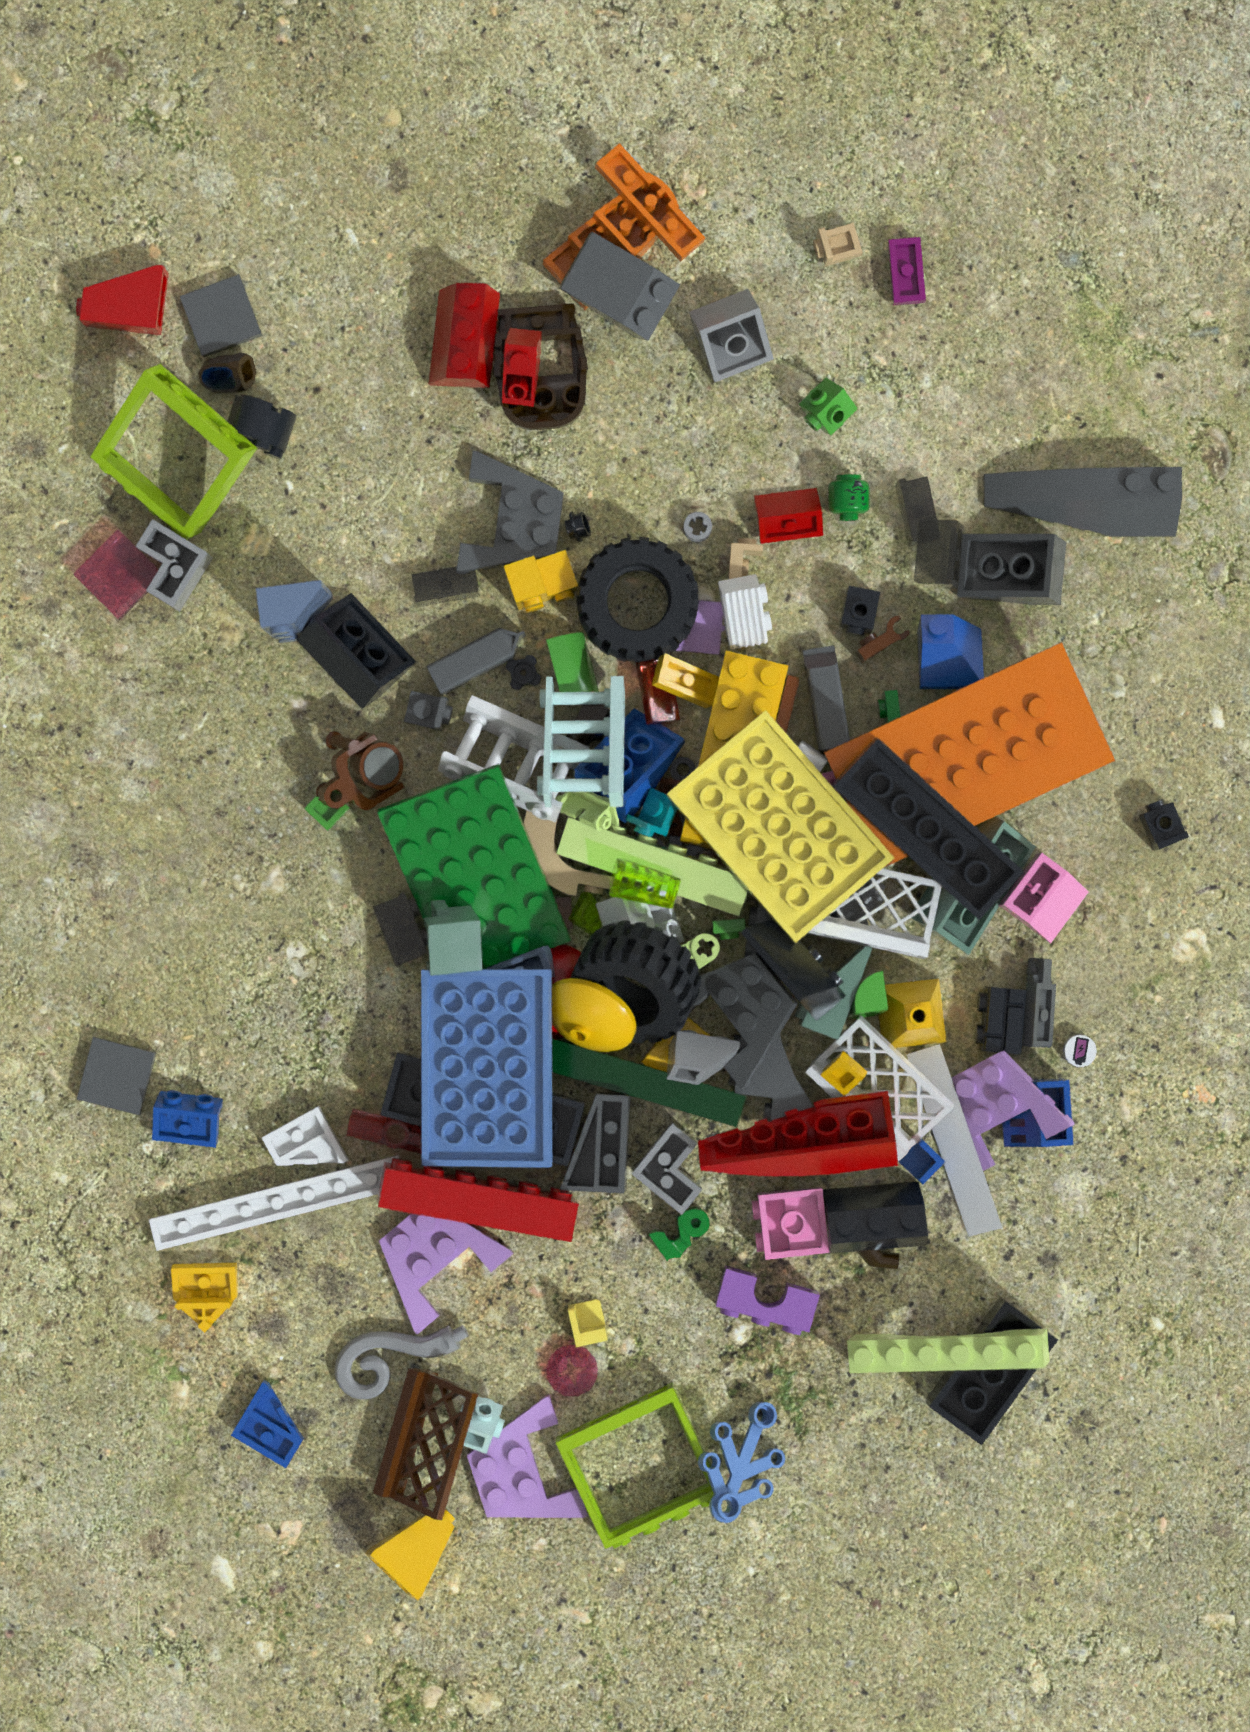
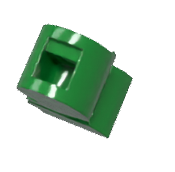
[648,1207,710,1261]

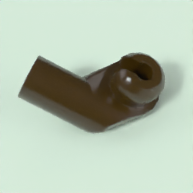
[858,1249,899,1269]

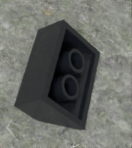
[297,593,416,709]
[741,919,846,1021]
[823,1182,928,1254]

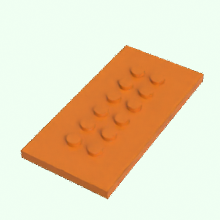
[824,642,1115,867]

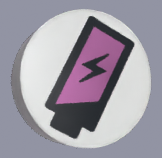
[1063,1035,1097,1067]

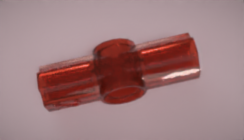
[346,1108,422,1154]

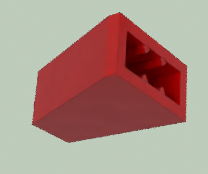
[76,265,169,336]

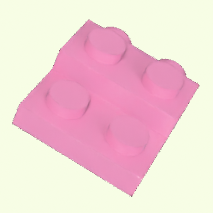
[752,1187,830,1260]

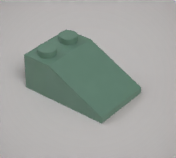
[795,946,872,1040]

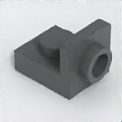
[404,691,453,731]

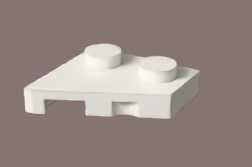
[262,1106,349,1166]

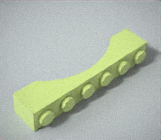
[847,1329,1050,1373]

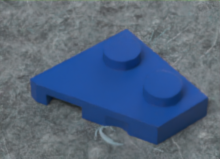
[231,1380,304,1468]

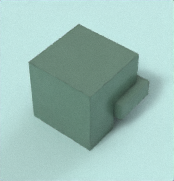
[424,900,482,976]

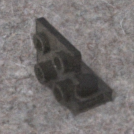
[373,892,428,966]

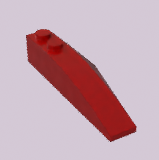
[698,1091,898,1176]

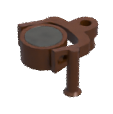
[316,731,405,811]

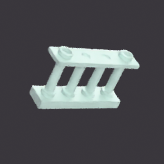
[537,676,625,807]

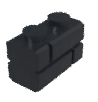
[974,986,1027,1054]

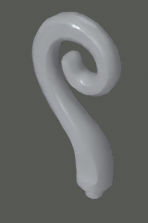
[334,1325,469,1400]

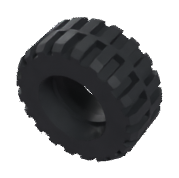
[576,537,699,663]
[571,921,701,1043]

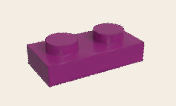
[888,237,926,306]

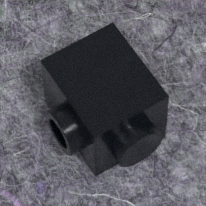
[839,586,880,637]

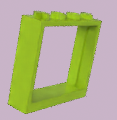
[90,364,257,540]
[556,1382,714,1549]

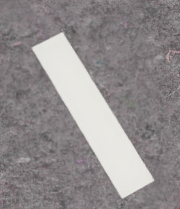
[906,1044,1002,1237]

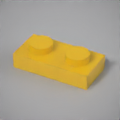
[652,653,719,709]

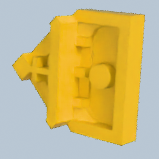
[171,1262,238,1333]

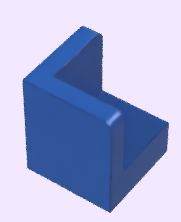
[899,1139,945,1185]

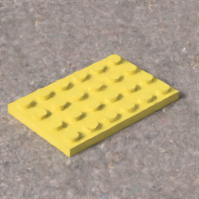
[666,710,894,943]

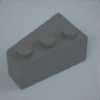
[560,1092,631,1194]

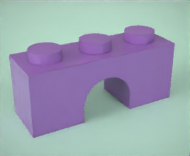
[715,1265,820,1335]

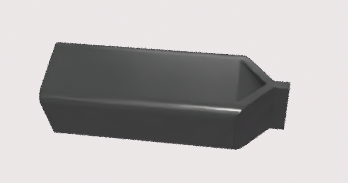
[426,628,526,696]
[802,645,850,752]

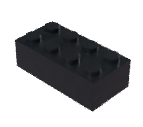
[925,1296,1058,1445]

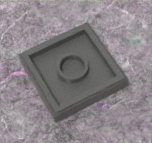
[180,274,263,358]
[77,1037,157,1115]

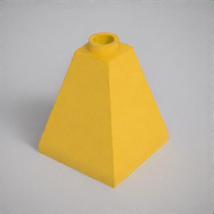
[879,978,947,1048]
[365,1508,455,1601]

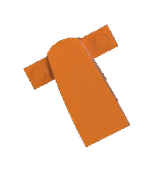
[543,143,705,311]

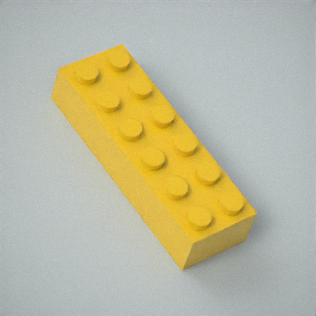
[680,651,789,850]

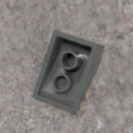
[559,232,680,341]
[957,534,1067,605]

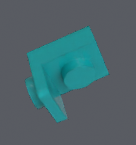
[626,788,677,838]

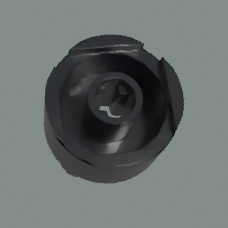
[227,395,297,459]

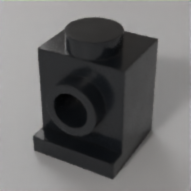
[1139,799,1189,851]

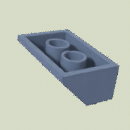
[256,580,333,643]

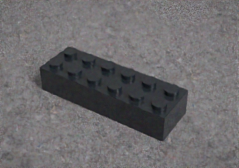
[832,737,1024,920]
[380,1051,585,1166]

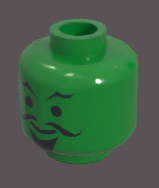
[828,474,870,521]

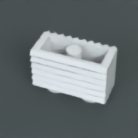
[718,574,772,650]

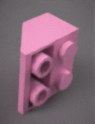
[999,853,1088,943]

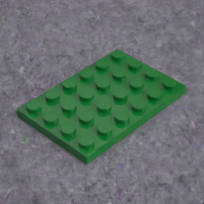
[377,764,571,969]

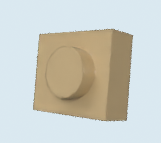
[813,223,863,267]

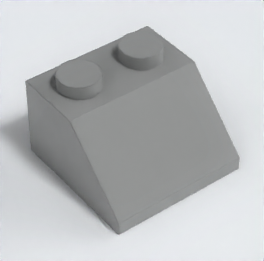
[689,289,774,382]

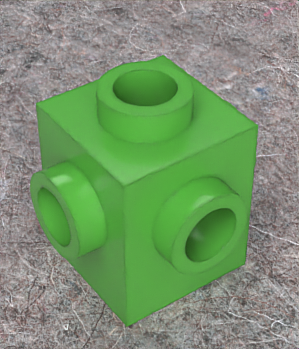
[799,377,858,436]

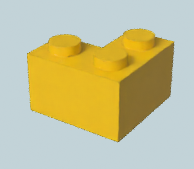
[504,550,578,613]

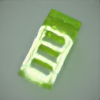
[609,858,681,909]

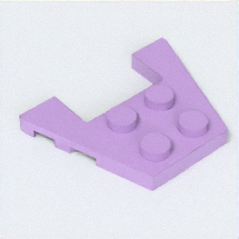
[952,1051,1075,1171]
[379,1213,514,1334]
[467,1394,588,1518]

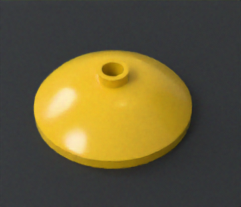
[552,978,636,1052]

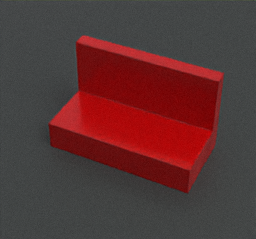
[754,488,823,544]

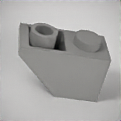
[667,1030,740,1085]

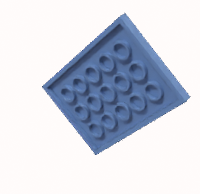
[421,969,552,1168]

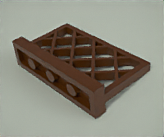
[373,1368,478,1520]

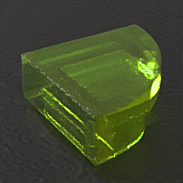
[568,892,601,935]

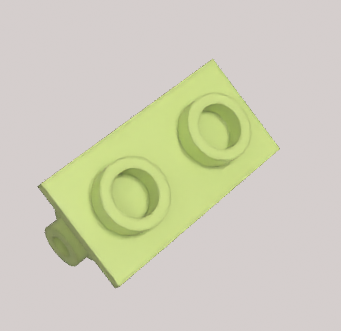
[555,792,620,831]

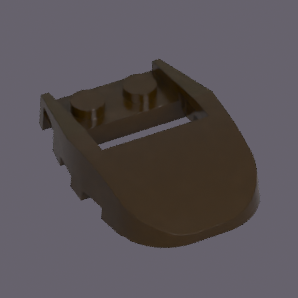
[494,303,588,430]

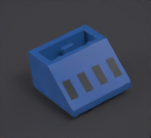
[1002,1078,1074,1147]

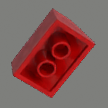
[429,283,500,388]

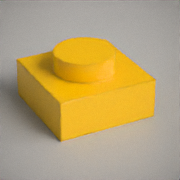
[820,1051,868,1096]

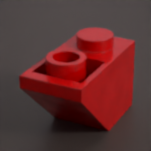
[502,328,542,407]

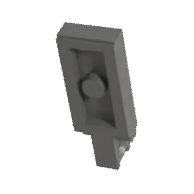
[1022,958,1056,1048]

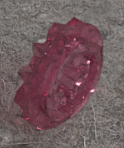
[547,1345,598,1397]

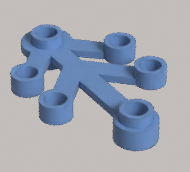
[698,1402,785,1523]

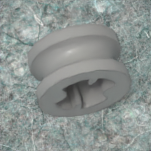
[683,512,712,542]

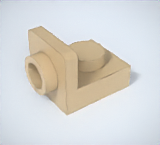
[728,538,763,579]

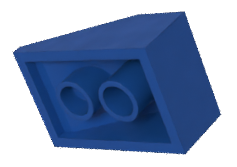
[575,708,685,823]

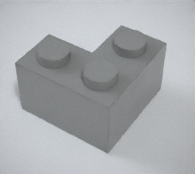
[135,519,213,612]
[631,1121,702,1215]

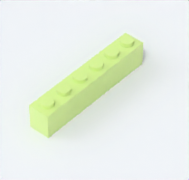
[556,813,750,916]

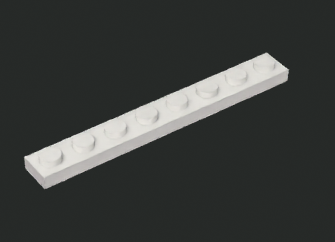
[149,1155,400,1251]

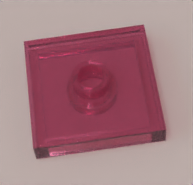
[73,529,159,620]

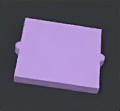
[675,600,725,655]

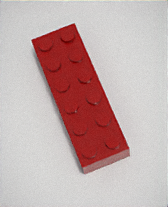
[377,1158,579,1242]

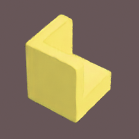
[568,1299,608,1347]

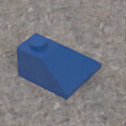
[917,614,984,689]

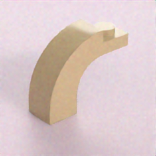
[524,810,613,897]

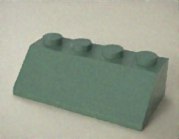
[911,817,1036,955]

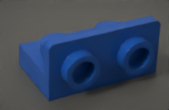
[152,1090,223,1148]

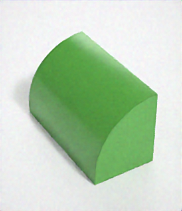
[546,632,599,692]
[847,971,888,1019]

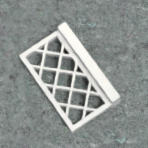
[808,869,942,959]
[806,1016,955,1162]

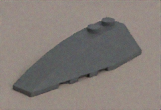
[984,467,1182,537]

